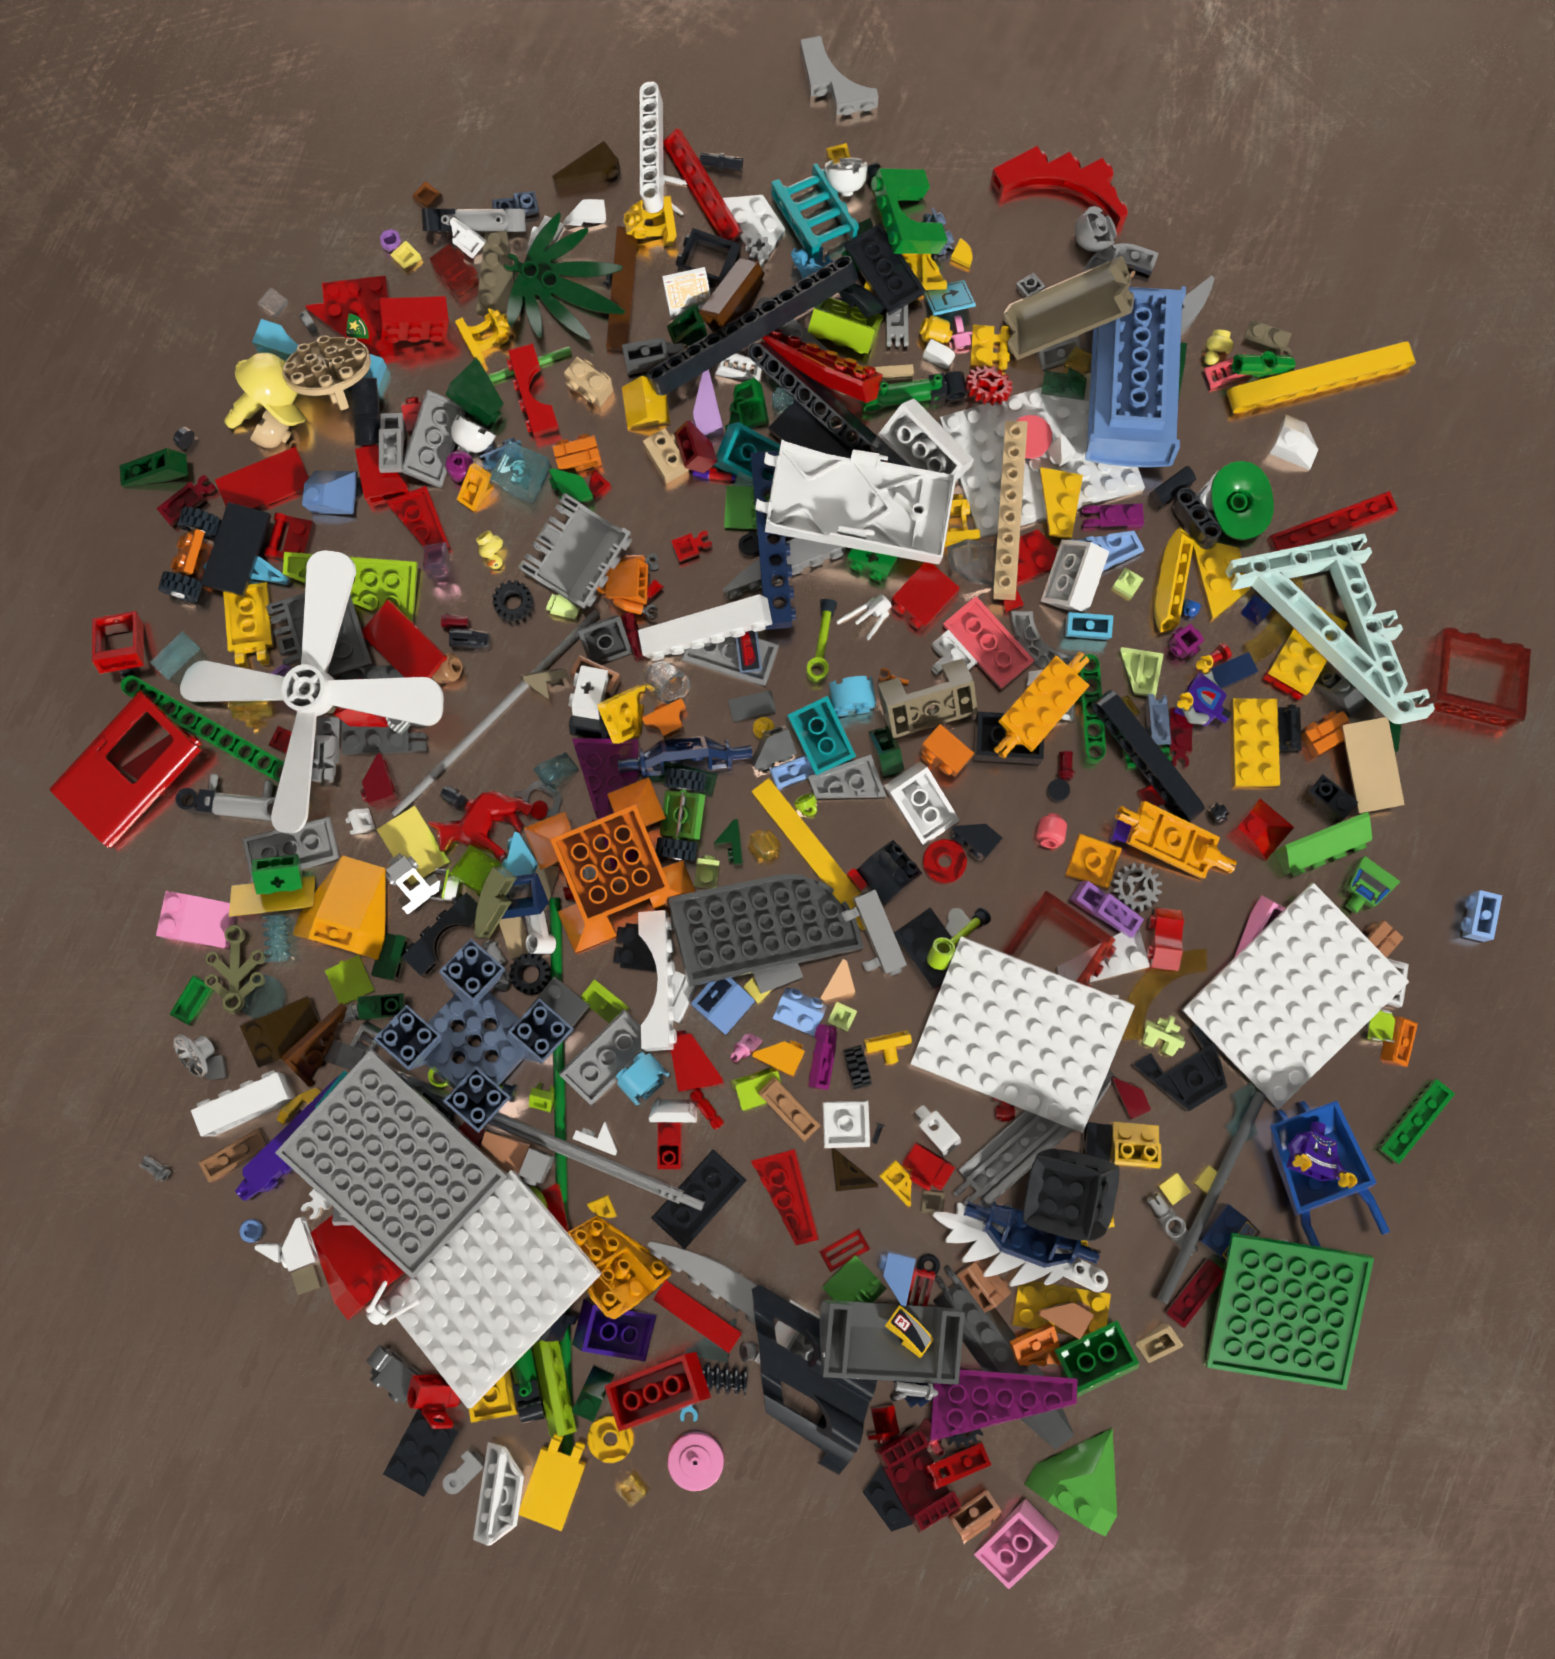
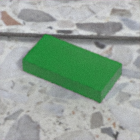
[169,975,213,1026]

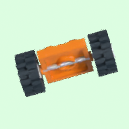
[158,507,222,602]

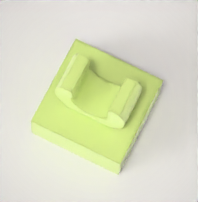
[1112,567,1143,599]

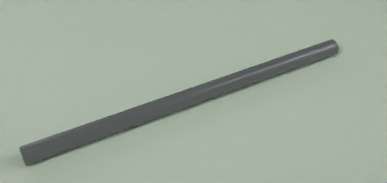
[1157,1091,1267,1304]

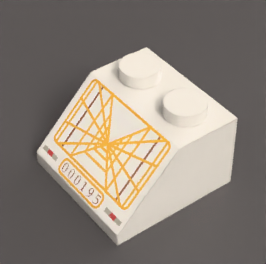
[662,267,710,318]

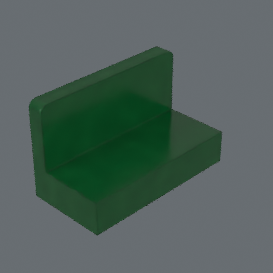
[371,933,409,982]

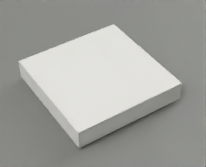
[822,1101,870,1148]

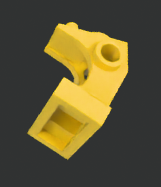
[624,196,677,246]
[455,308,513,363]
[944,494,981,547]

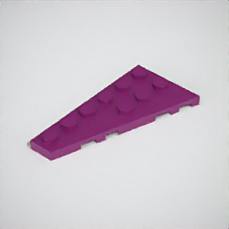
[572,738,639,871]
[931,1369,1077,1441]

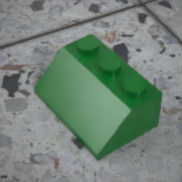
[1054,1320,1140,1397]

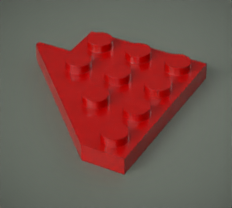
[306,275,395,360]

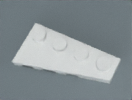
[1056,928,1150,984]

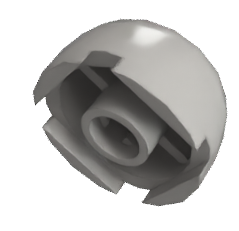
[1074,206,1117,252]

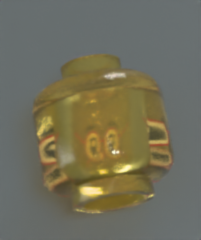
[748,829,781,863]

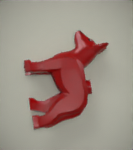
[428,791,534,863]

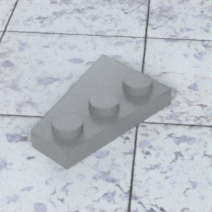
[808,755,886,799]

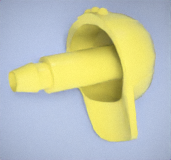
[224,353,307,429]

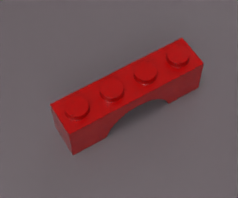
[506,343,559,438]

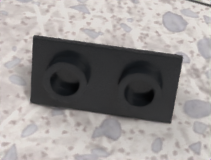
[1278,704,1302,751]

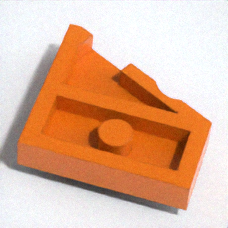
[1009,1323,1060,1366]

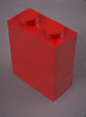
[891,562,960,631]

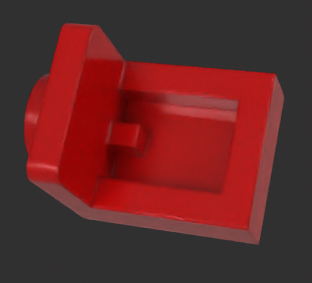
[401,396,423,431]
[867,1405,900,1443]

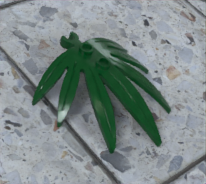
[504,212,625,341]

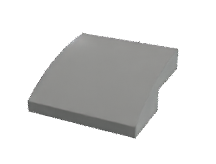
[753,964,803,994]

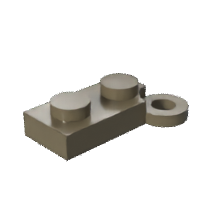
[1243,319,1293,358]

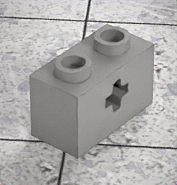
[518,1148,555,1186]

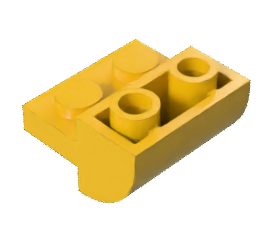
[1110,1121,1161,1169]

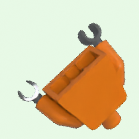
[597,553,659,620]

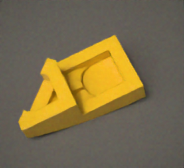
[276,1088,321,1125]

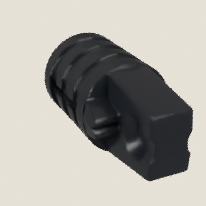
[449,627,490,648]

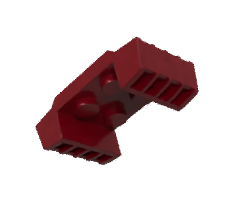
[875,1427,961,1533]

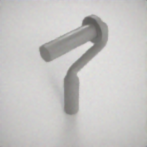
[890,1381,938,1402]

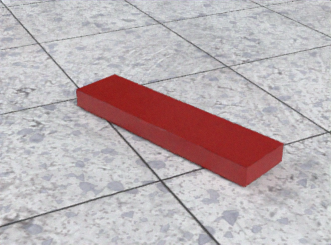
[653,1280,743,1353]

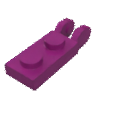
[1082,503,1144,529]
[808,1024,838,1090]

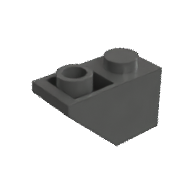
[1314,669,1367,717]
[751,725,797,770]

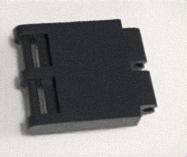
[613,923,671,973]

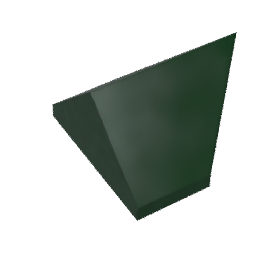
[667,304,708,348]

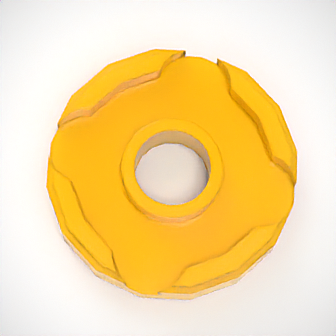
[587,1414,634,1463]

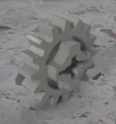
[1112,863,1162,912]

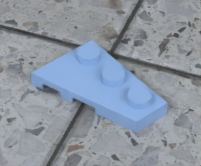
[1067,531,1144,572]

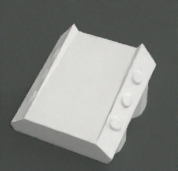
[649,1096,697,1123]

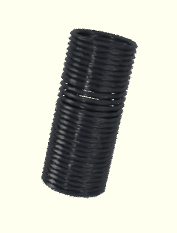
[350,378,381,446]

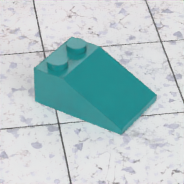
[714,422,781,483]
[786,696,856,776]

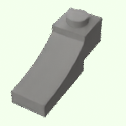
[379,413,405,473]

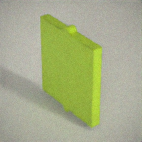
[325,955,375,1005]

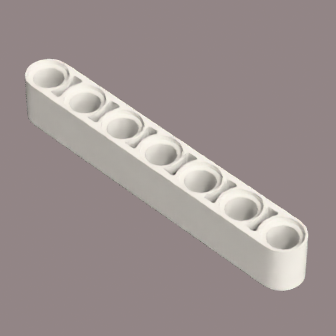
[640,82,664,213]

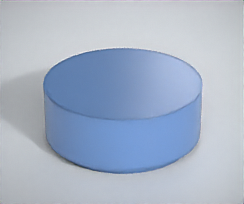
[239,1219,265,1243]

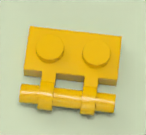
[970,325,1011,370]

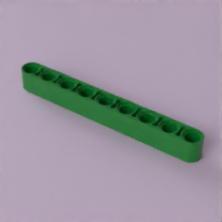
[121,676,284,783]

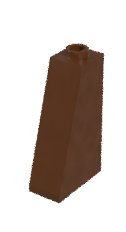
[699,258,765,332]

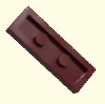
[1164,1258,1224,1328]

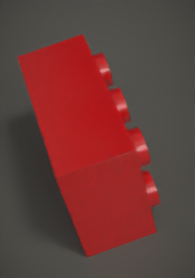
[378,296,449,343]

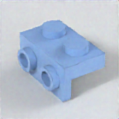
[773,987,828,1036]

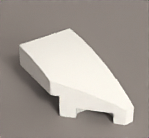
[563,199,606,226]
[450,217,486,259]

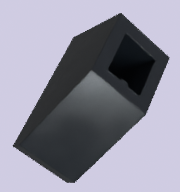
[1308,774,1358,823]
[949,823,1003,861]

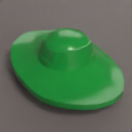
[1211,461,1274,540]

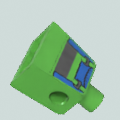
[1344,856,1400,913]

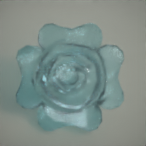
[772,387,794,412]

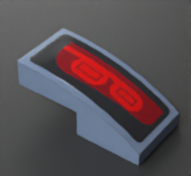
[735,630,762,673]

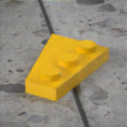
[1039,467,1083,540]

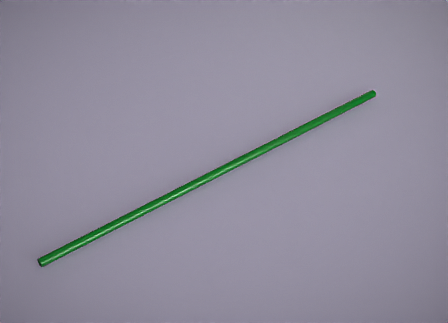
[549,897,573,1456]

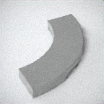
[1010,610,1076,669]

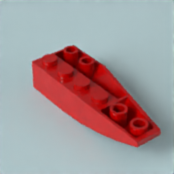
[762,329,883,403]

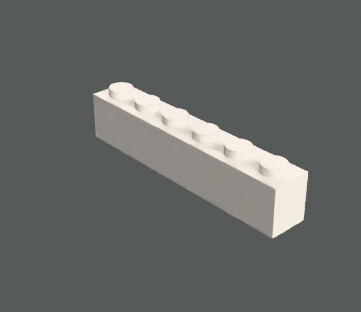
[638,594,772,661]

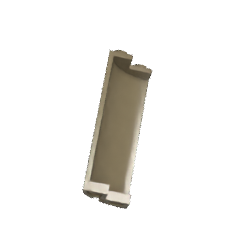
[1004,256,1134,360]

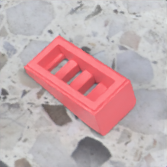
[1203,353,1252,389]

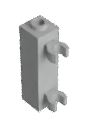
[841,889,907,976]

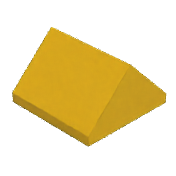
[622,376,670,429]

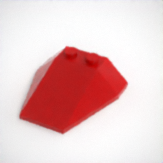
[310,1214,406,1320]

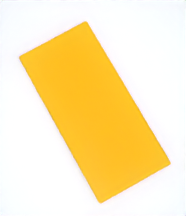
[229,876,315,917]

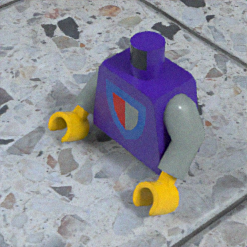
[1174,655,1232,726]

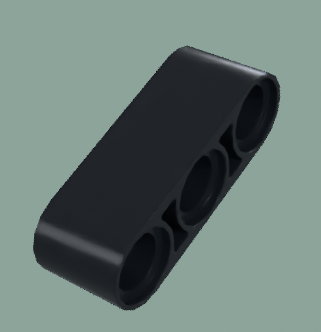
[1172,488,1221,549]

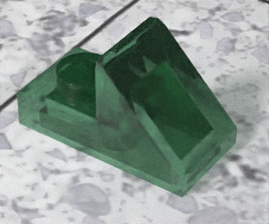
[1041,368,1087,400]

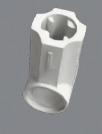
[525,911,556,954]

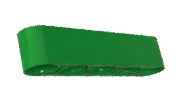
[1078,654,1106,765]

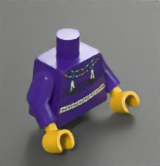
[1286,1122,1358,1189]

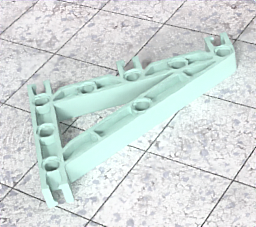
[1225,533,1435,724]

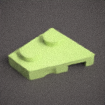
[1121,647,1164,698]

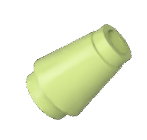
[546,593,580,620]

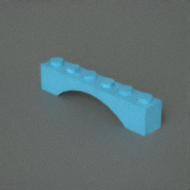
[252,319,387,388]

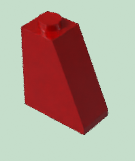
[355,445,410,505]
[671,1030,724,1092]

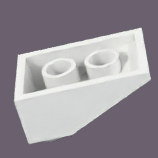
[883,761,960,845]

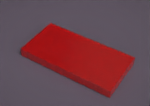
[215,446,309,510]
[362,600,448,678]

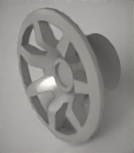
[173,1035,215,1078]

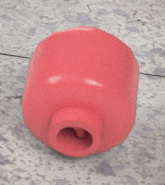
[1036,813,1067,848]

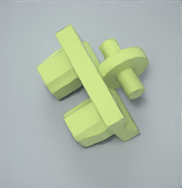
[1142,1015,1185,1056]

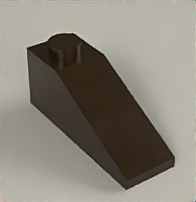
[552,141,620,189]

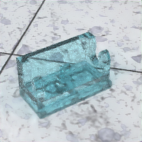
[150,632,201,680]

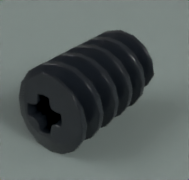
[702,1362,748,1398]

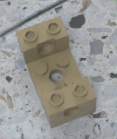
[878,658,978,738]

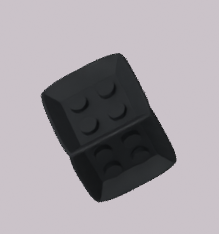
[1023,1148,1120,1241]

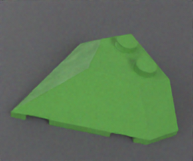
[1024,1428,1117,1536]

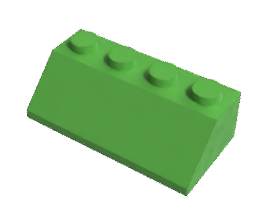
[1274,812,1372,877]

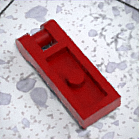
[925,1443,991,1490]

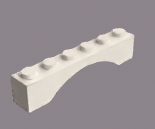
[638,910,677,1051]

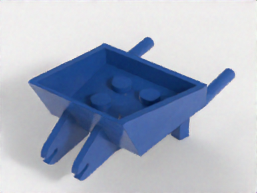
[1270,1100,1390,1247]

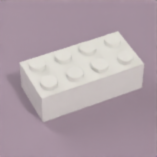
[878,399,974,483]
[191,1070,297,1137]

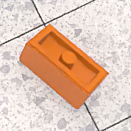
[1380,1016,1418,1067]

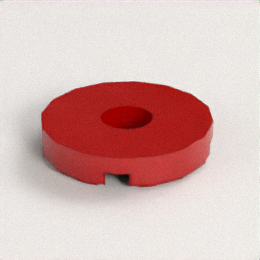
[922,839,967,884]

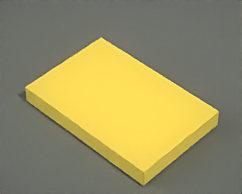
[376,806,451,886]

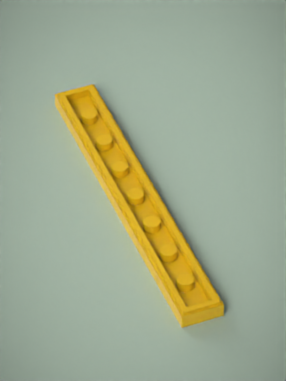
[751,778,865,931]

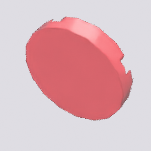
[1016,415,1052,459]

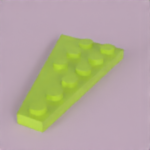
[283,552,418,623]

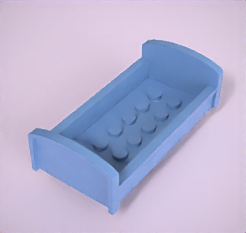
[1085,286,1186,467]

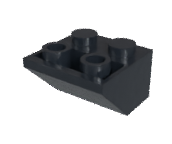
[857,840,922,904]

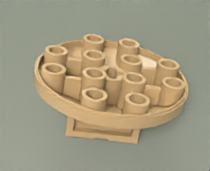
[283,335,371,411]

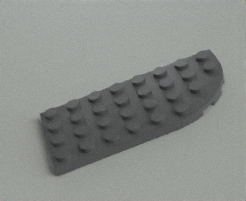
[667,874,864,987]

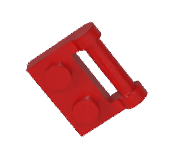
[264,513,315,560]

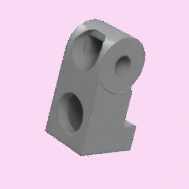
[443,1447,485,1494]

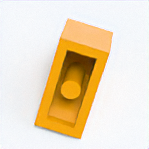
[752,1040,805,1077]

